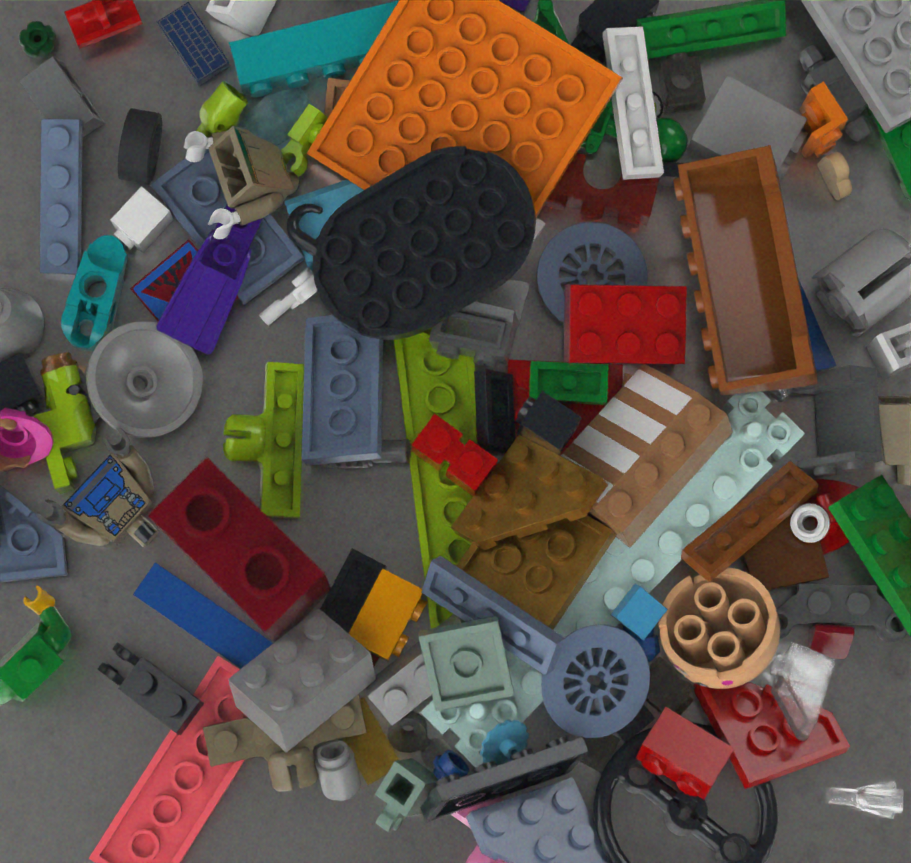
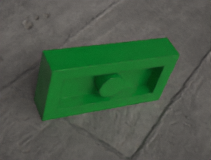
[529,361,609,405]

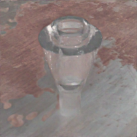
[830,781,904,820]

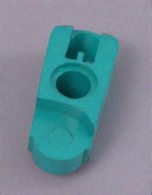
[61,235,128,352]

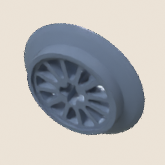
[537,222,648,323]
[541,625,650,738]

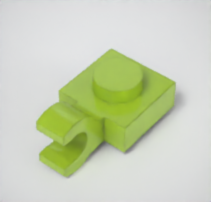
[281,104,328,176]

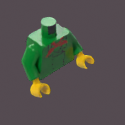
[0,586,72,705]

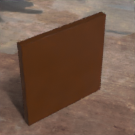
[743,503,829,590]

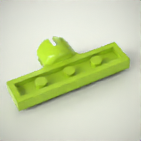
[223,362,304,519]

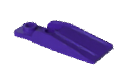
[156,204,263,355]

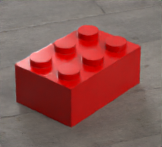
[564,285,687,364]

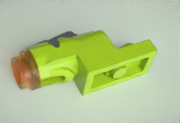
[34,352,100,494]

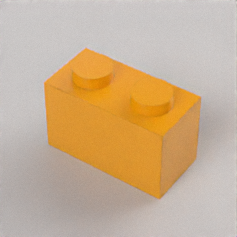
[348,568,427,662]

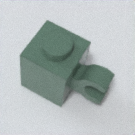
[375,758,438,832]

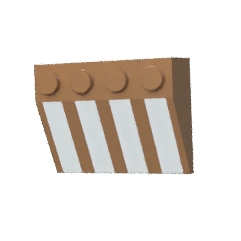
[561,364,733,548]

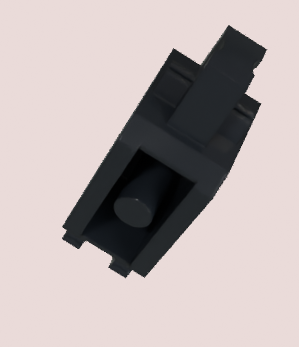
[570,0,659,63]

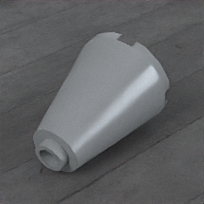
[0,288,45,362]

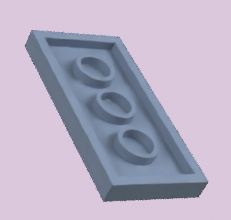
[150,149,304,305]
[302,315,383,466]

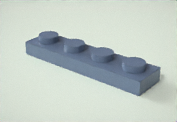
[40,119,83,274]
[421,556,566,676]

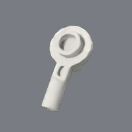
[259,267,317,326]

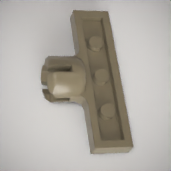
[203,694,367,792]

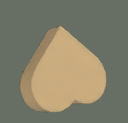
[817,152,852,200]

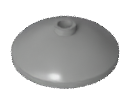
[86,322,203,438]

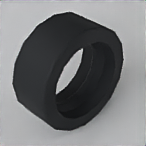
[117,108,162,185]

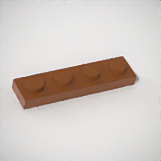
[681,461,819,583]

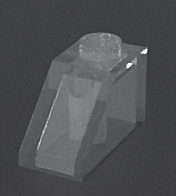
[770,642,836,741]

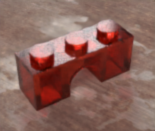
[545,153,660,228]

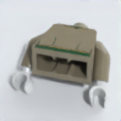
[184,126,299,239]

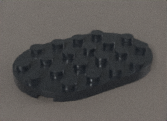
[313,146,536,340]

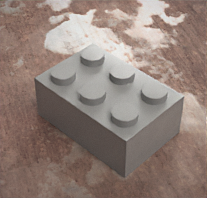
[228,608,376,752]

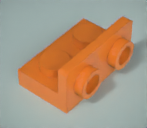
[799,81,849,158]

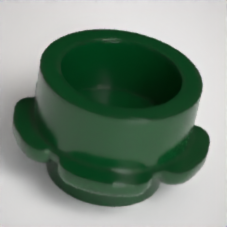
[19,21,56,58]

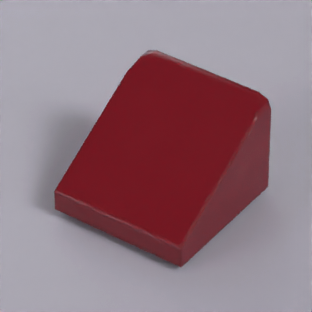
[808,624,855,659]

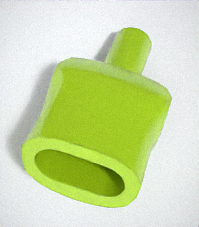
[196,81,248,138]

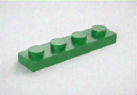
[637,0,786,59]

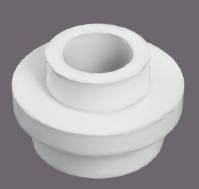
[790,504,830,543]

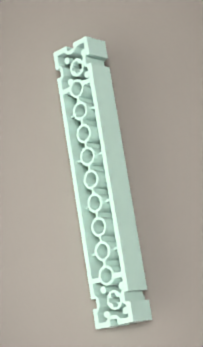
[420,391,805,768]

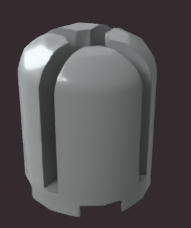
[812,229,911,337]

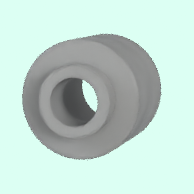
[315,740,361,801]

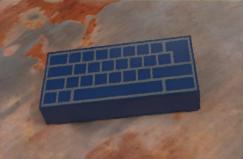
[157,2,230,86]

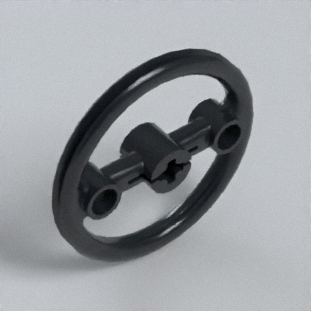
[593,722,778,863]

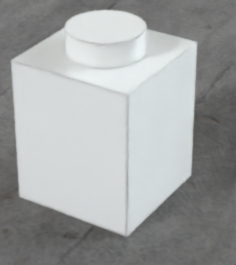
[110,186,174,253]

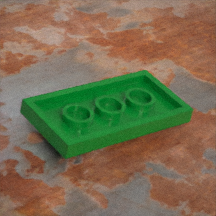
[828,474,911,637]

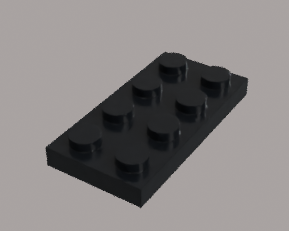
[420,736,589,822]

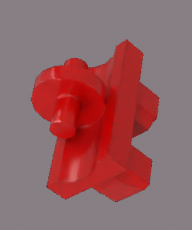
[64,0,143,49]

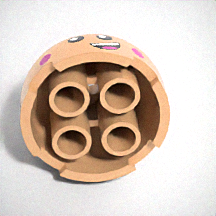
[658,568,780,689]

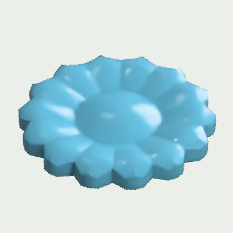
[480,719,529,766]

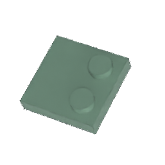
[419,616,514,711]

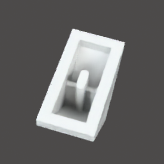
[866,323,911,380]

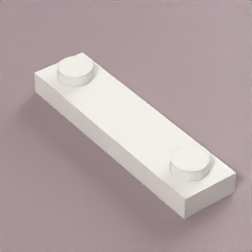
[602,27,664,180]

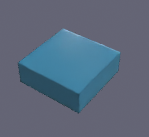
[611,584,668,641]

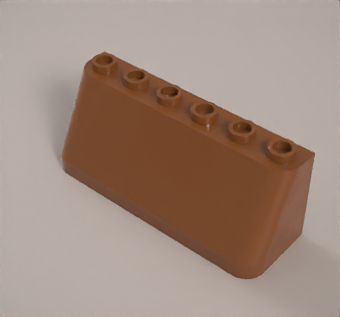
[673,145,818,396]

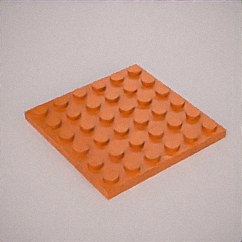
[306,0,623,218]

